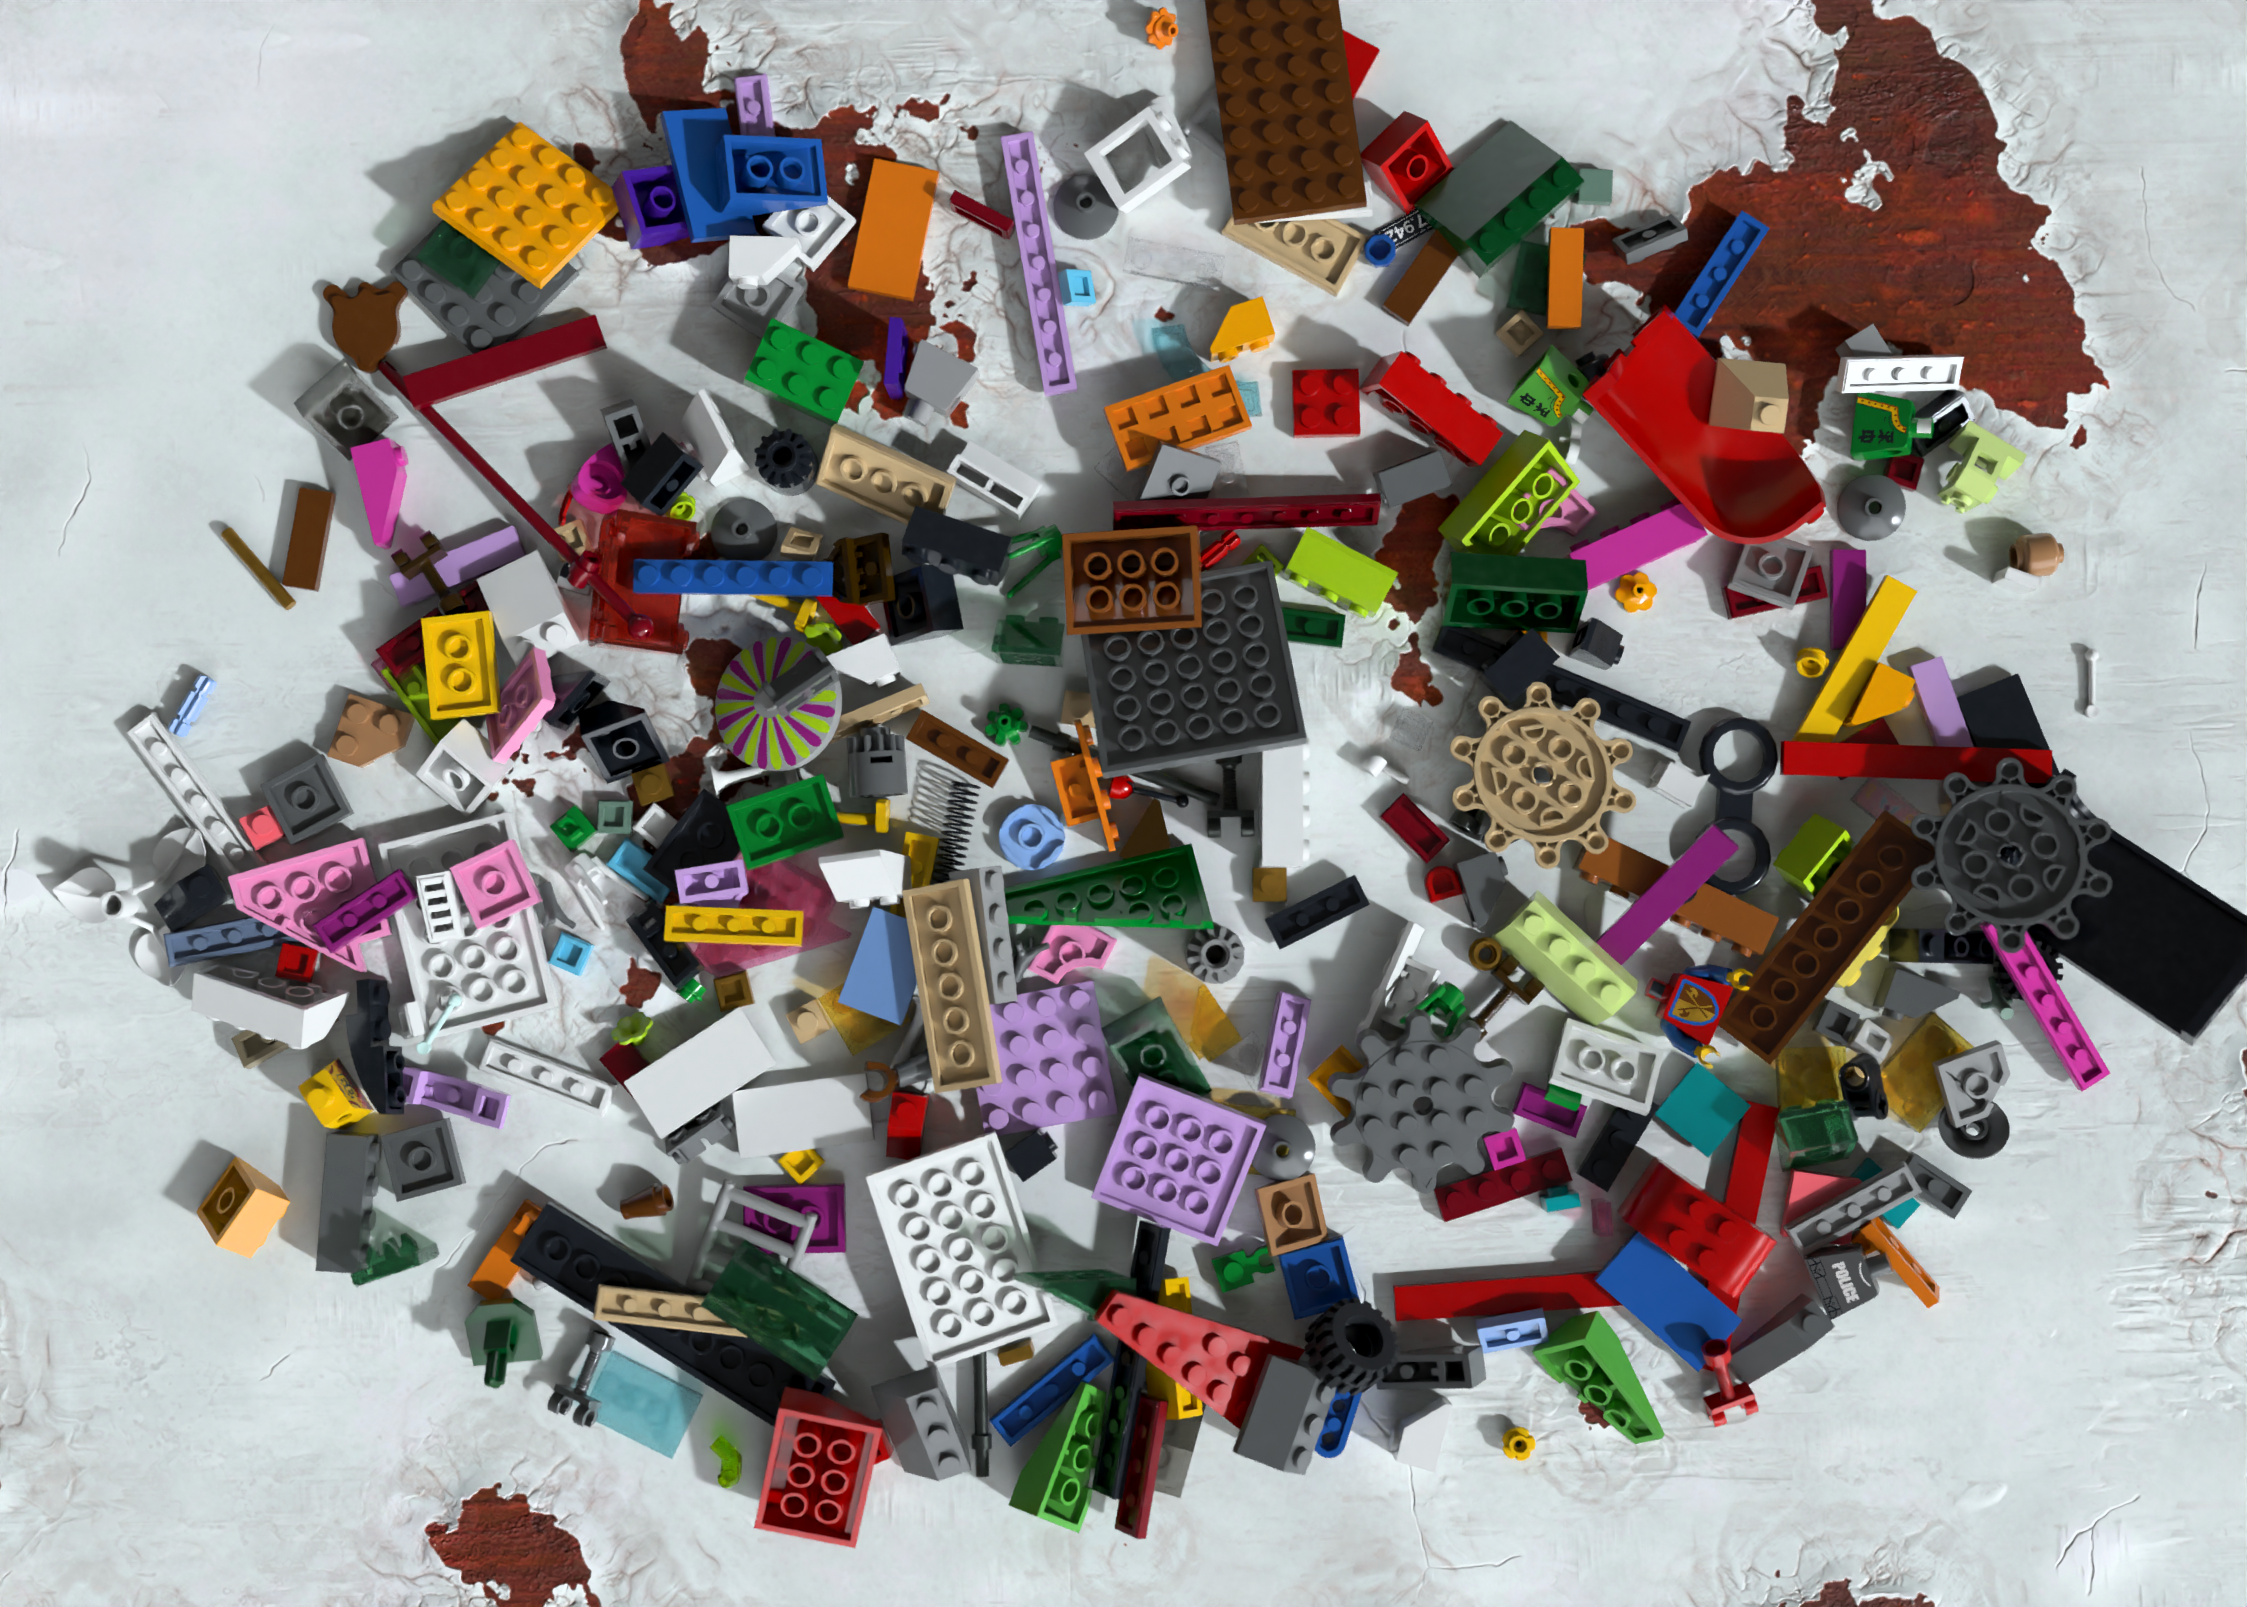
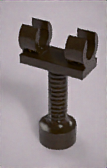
[391,530,468,616]
[1462,955,1545,1043]

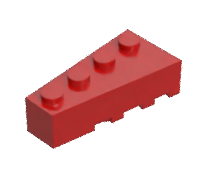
[1359,351,1504,467]

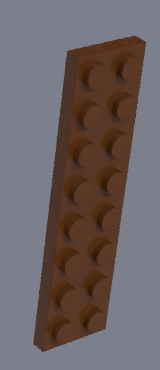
[1718,809,1935,1065]

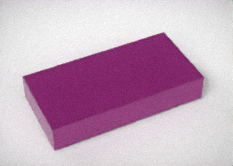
[1511,1081,1588,1138]

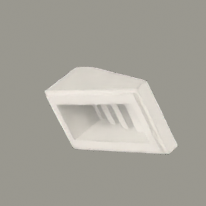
[416,871,465,944]

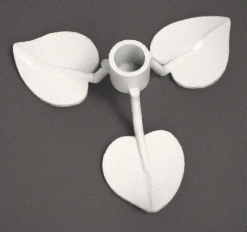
[53,828,207,987]

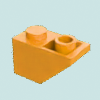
[1209,296,1275,363]

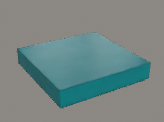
[1654,1062,1751,1158]

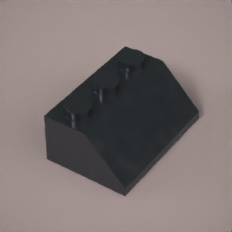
[902,506,1012,587]

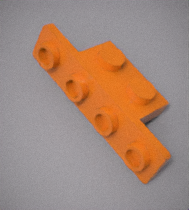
[1050,719,1120,852]

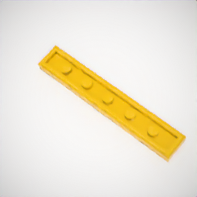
[1791,575,1917,742]

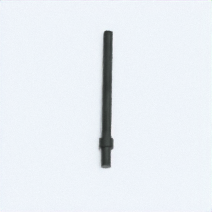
[1028,725,1220,807]
[971,1351,992,1477]

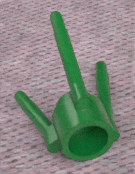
[1006,524,1063,598]
[1399,981,1466,1037]

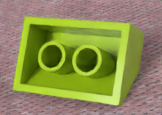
[1284,526,1398,619]

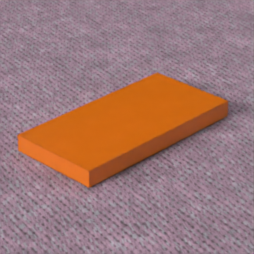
[847,158,940,301]

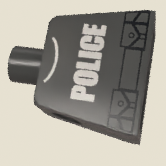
[1804,1243,1894,1320]

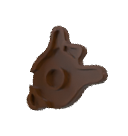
[323,281,408,374]

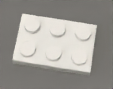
[1548,1018,1664,1116]

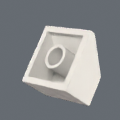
[415,719,515,819]
[818,849,912,909]

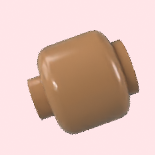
[2009,533,2064,577]

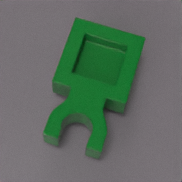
[1212,1245,1276,1293]

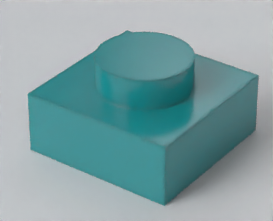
[1539,1185,1581,1212]

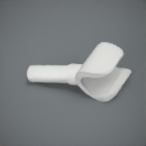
[1362,755,1410,784]

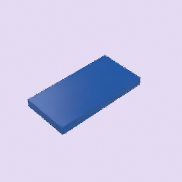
[660,108,757,243]
[1593,1230,1743,1372]

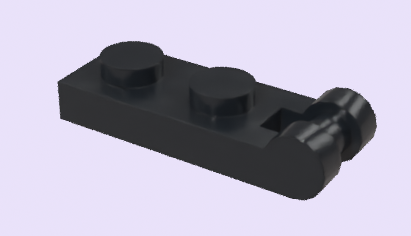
[626,898,706,990]

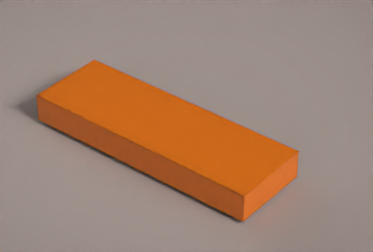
[1546,227,1584,330]

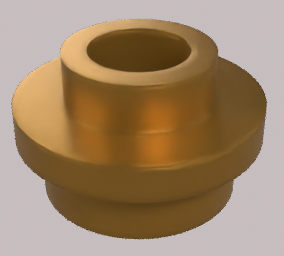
[1468,937,1502,971]

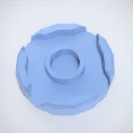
[999,804,1065,871]

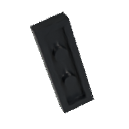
[1264,875,1370,950]
[1576,1101,1659,1192]

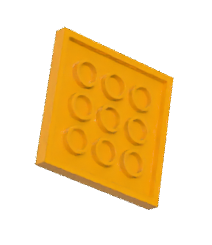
[432,121,619,290]

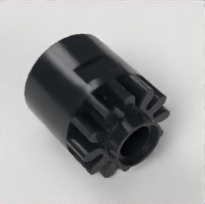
[754,428,819,496]

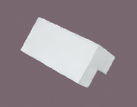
[947,441,1041,522]

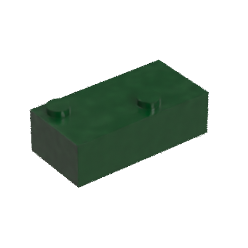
[1441,552,1588,634]

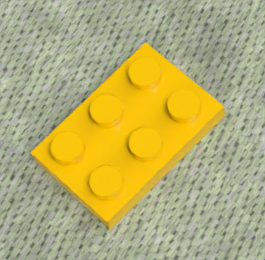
[421,611,502,720]

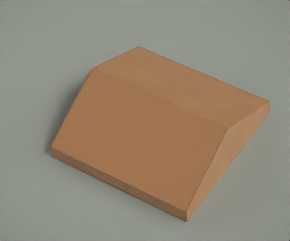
[1254,1173,1329,1257]

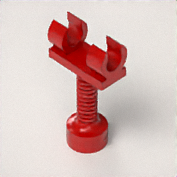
[1701,1339,1759,1428]

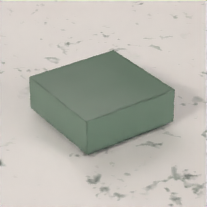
[1577,168,1613,206]
[597,800,634,834]

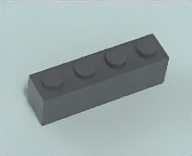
[315,1131,382,1274]

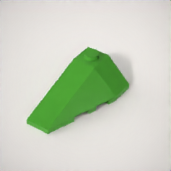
[1532,1310,1665,1444]
[1009,1382,1107,1533]

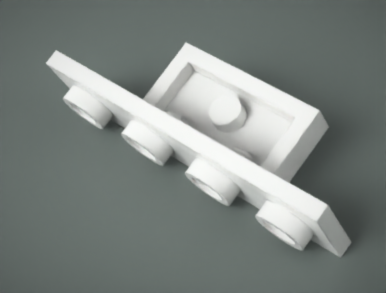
[1355,921,1441,1045]

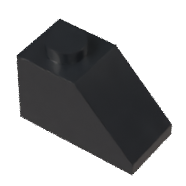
[1568,617,1624,670]
[154,864,234,932]

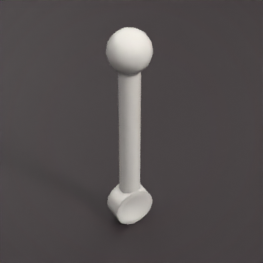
[2084,648,2100,718]

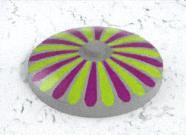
[715,637,842,771]

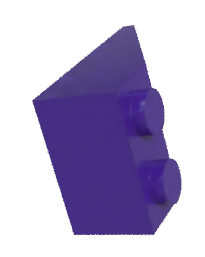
[612,165,690,250]

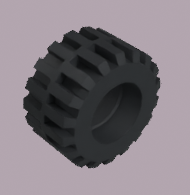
[1304,1298,1399,1395]

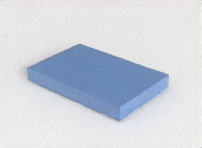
[838,907,917,1026]

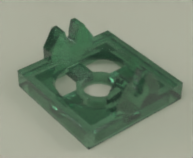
[350,1233,440,1287]

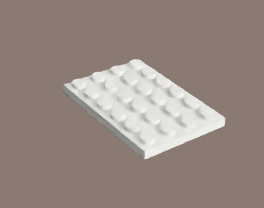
[378,812,559,1041]
[865,1130,1059,1368]

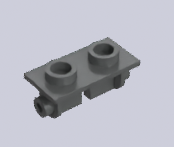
[665,1102,735,1165]

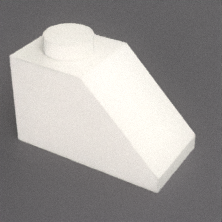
[728,235,801,290]
[826,633,902,688]
[1389,1397,1453,1472]

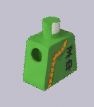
[1507,344,1594,426]

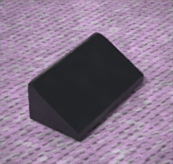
[1912,390,1976,458]

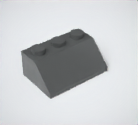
[1233,1353,1336,1475]
[871,1365,971,1481]

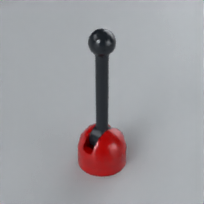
[1108,775,1189,808]

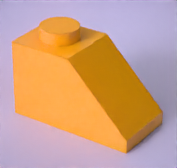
[1841,662,1916,728]

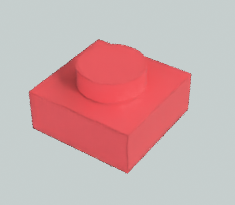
[239,805,286,851]

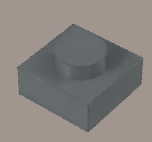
[1812,1000,1860,1045]

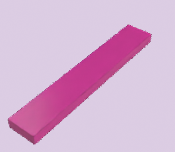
[1979,921,2110,1092]

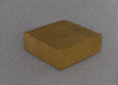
[713,971,755,1012]
[997,1339,1035,1367]

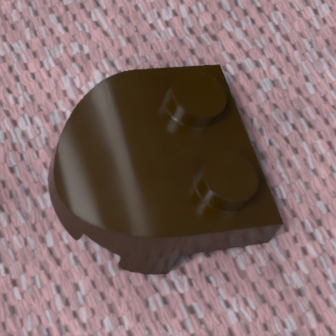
[822,532,896,606]

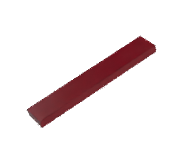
[402,315,607,410]

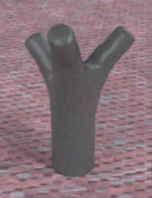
[538,882,576,929]
[1013,936,1050,983]

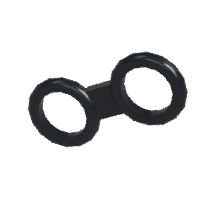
[1695,716,1778,895]

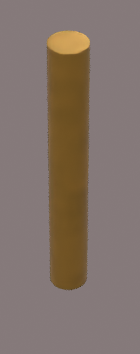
[221,527,296,610]

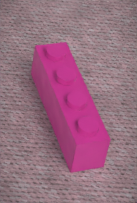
[1564,498,1708,591]

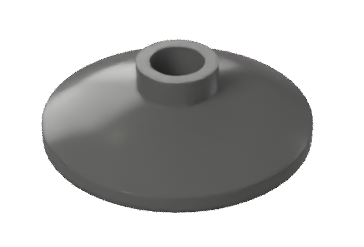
[1053,174,1119,240]
[1837,474,1906,541]
[711,499,778,561]
[1938,1101,2010,1159]
[1252,1114,1316,1181]

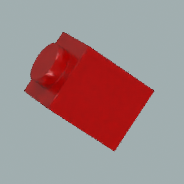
[886,1089,930,1160]

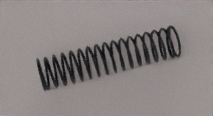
[932,781,981,885]

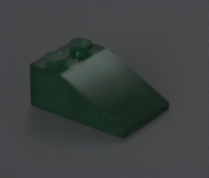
[992,615,1066,667]
[1101,996,1212,1096]
[1013,1269,1136,1321]

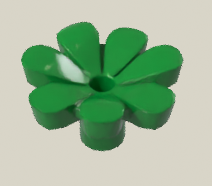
[985,703,1028,747]

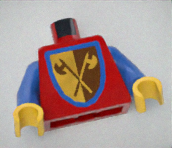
[1644,964,1753,1069]

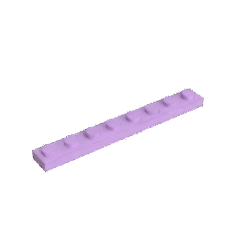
[1000,131,1078,397]

